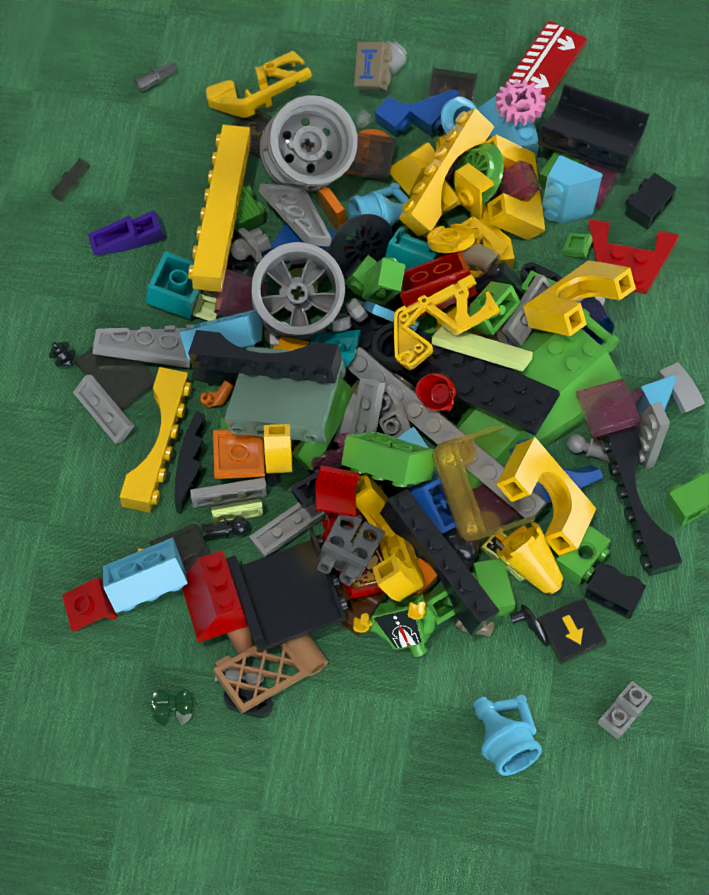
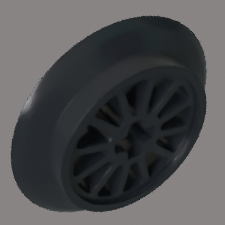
[331,214,394,274]

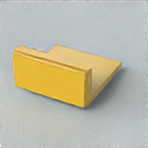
[455,163,494,219]

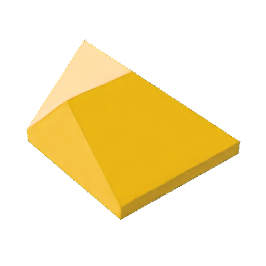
[388,142,448,198]

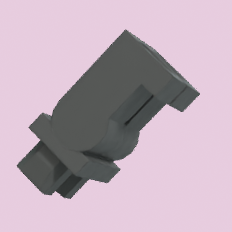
[317,514,385,586]

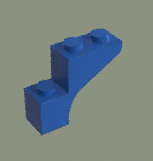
[374,90,460,137]

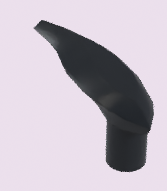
[510,604,549,647]

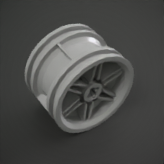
[260,95,357,193]

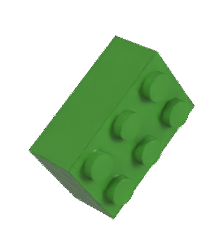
[341,431,437,487]

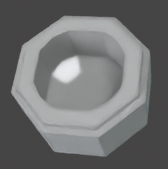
[346,298,368,322]
[328,314,352,332]

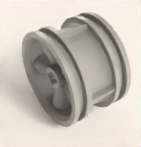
[252,242,345,341]

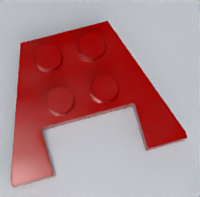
[588,219,679,294]

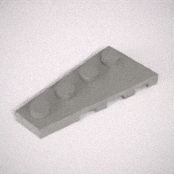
[259,184,332,247]
[92,324,195,368]
[631,402,670,470]

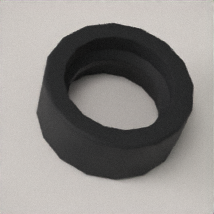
[371,322,414,371]

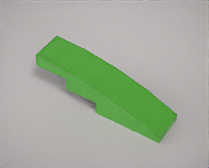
[292,378,353,470]

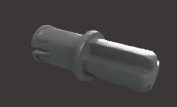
[134,61,178,93]

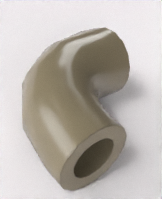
[443,244,500,273]

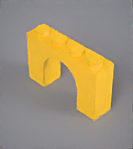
[485,134,545,241]
[523,260,636,336]
[496,437,596,556]

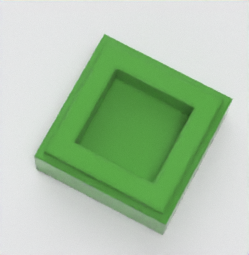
[562,233,593,258]

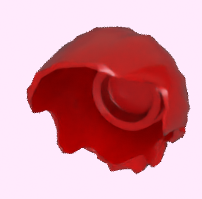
[415,373,456,411]

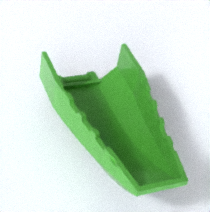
[436,308,622,499]

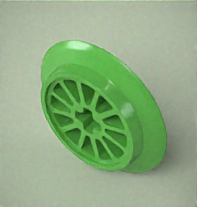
[454,143,504,205]

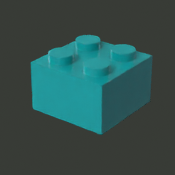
[146,251,204,319]

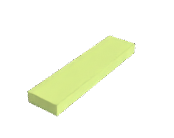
[432,326,533,371]

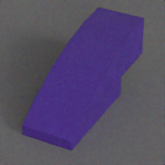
[88,210,167,255]

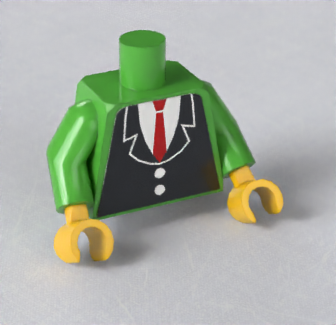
[353,594,436,657]

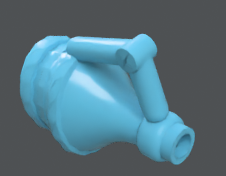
[348,183,409,235]
[473,695,542,775]

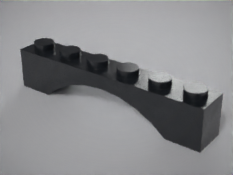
[188,330,342,384]
[600,423,682,576]
[380,489,500,635]

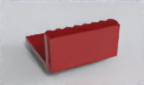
[315,465,360,517]
[62,578,118,632]

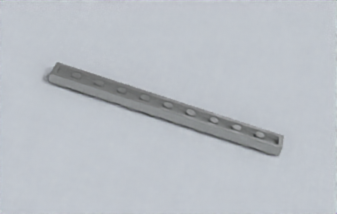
[346,347,547,522]

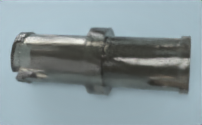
[51,158,91,202]

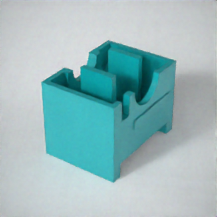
[385,227,441,270]

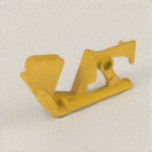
[206,51,312,118]
[423,180,510,278]
[394,274,500,370]

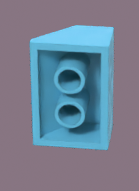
[479,96,539,159]
[542,155,603,224]
[180,309,263,360]
[103,537,188,613]

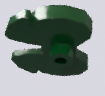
[152,689,193,725]

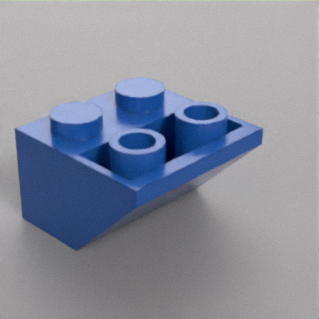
[408,475,466,534]

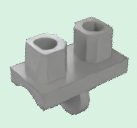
[230,228,272,263]

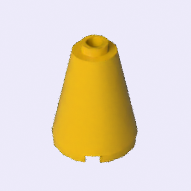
[496,522,563,594]

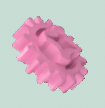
[495,79,545,126]

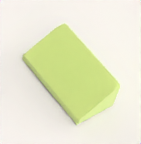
[211,499,263,523]

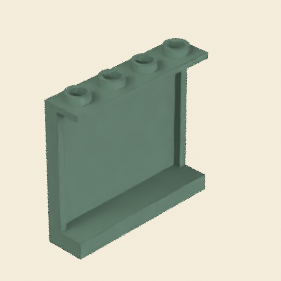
[225,347,346,443]

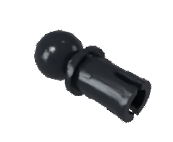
[201,516,250,540]

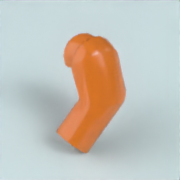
[200,380,234,408]

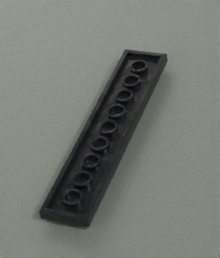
[345,305,560,436]

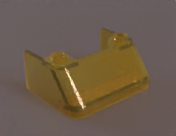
[432,424,536,542]

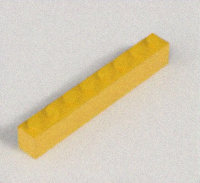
[188,125,251,292]

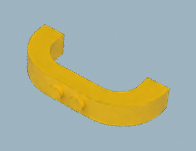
[264,424,292,473]
[356,473,424,602]

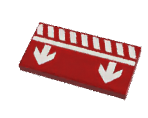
[507,20,587,104]

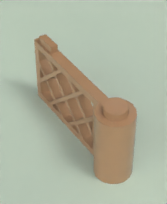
[213,634,328,714]

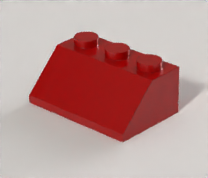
[182,550,248,643]

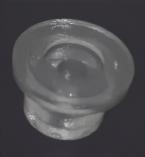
[354,109,373,128]

